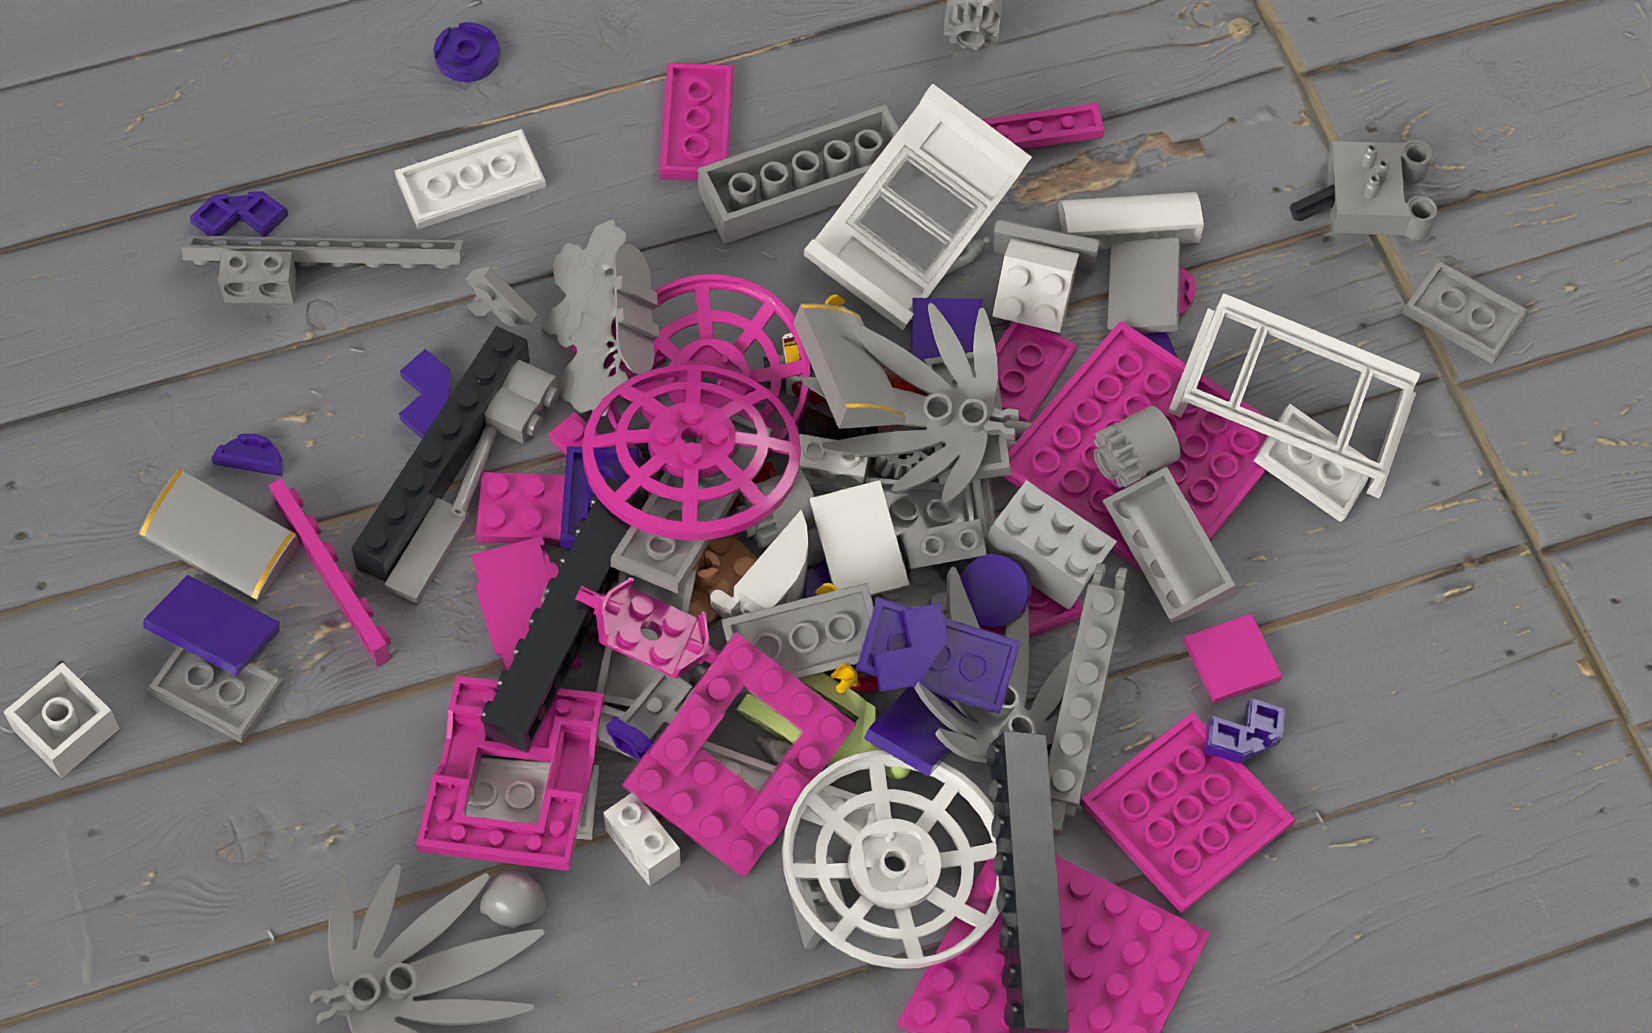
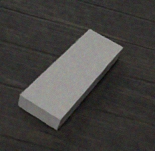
[384,498,470,604]

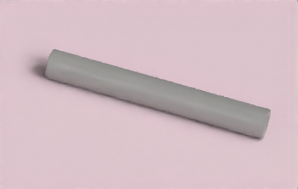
[451,425,498,517]

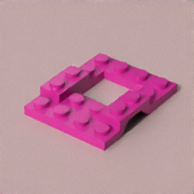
[621,632,856,877]
[416,676,605,871]

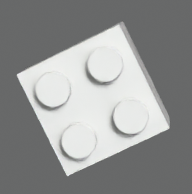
[992,237,1079,333]
[4,663,120,779]

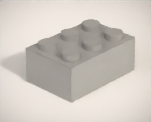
[984,480,1117,610]

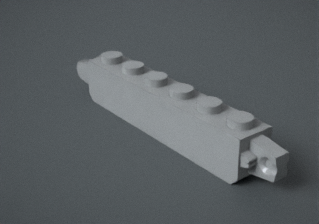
[1048,563,1128,836]

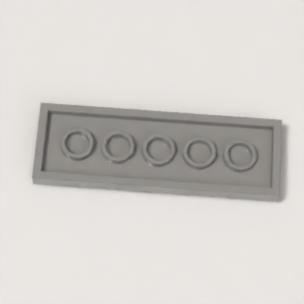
[611,407,773,593]

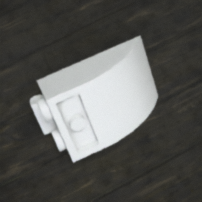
[710,510,808,619]

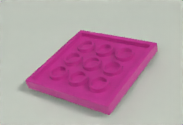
[1080,712,1295,914]

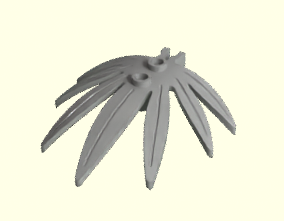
[802,303,1020,505]
[912,567,1113,763]
[309,864,545,1033]

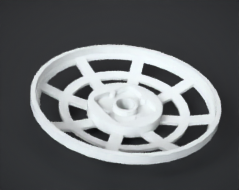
[782,750,1000,968]

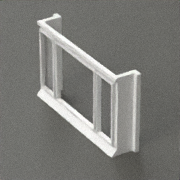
[1168,293,1421,498]

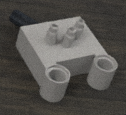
[1290,140,1437,240]

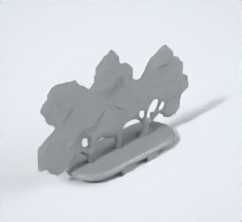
[543,219,659,416]

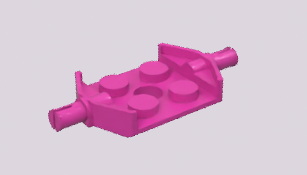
[575,577,720,679]

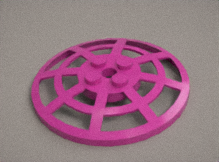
[603,274,812,462]
[582,365,801,540]

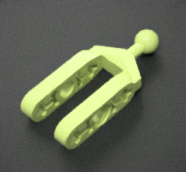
[737,672,911,780]

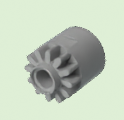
[943,0,1004,50]
[1094,406,1180,488]
[735,469,816,548]

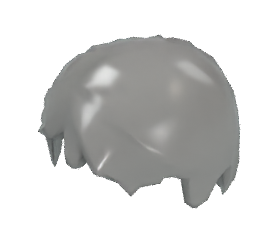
[480,869,547,928]

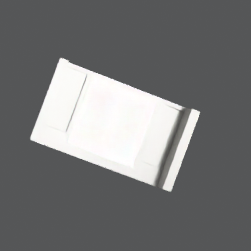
[804,83,1032,330]

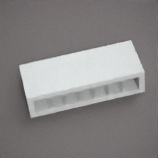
[1058,192,1204,250]

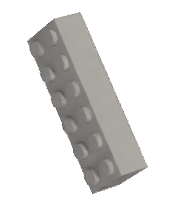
[698,104,913,244]

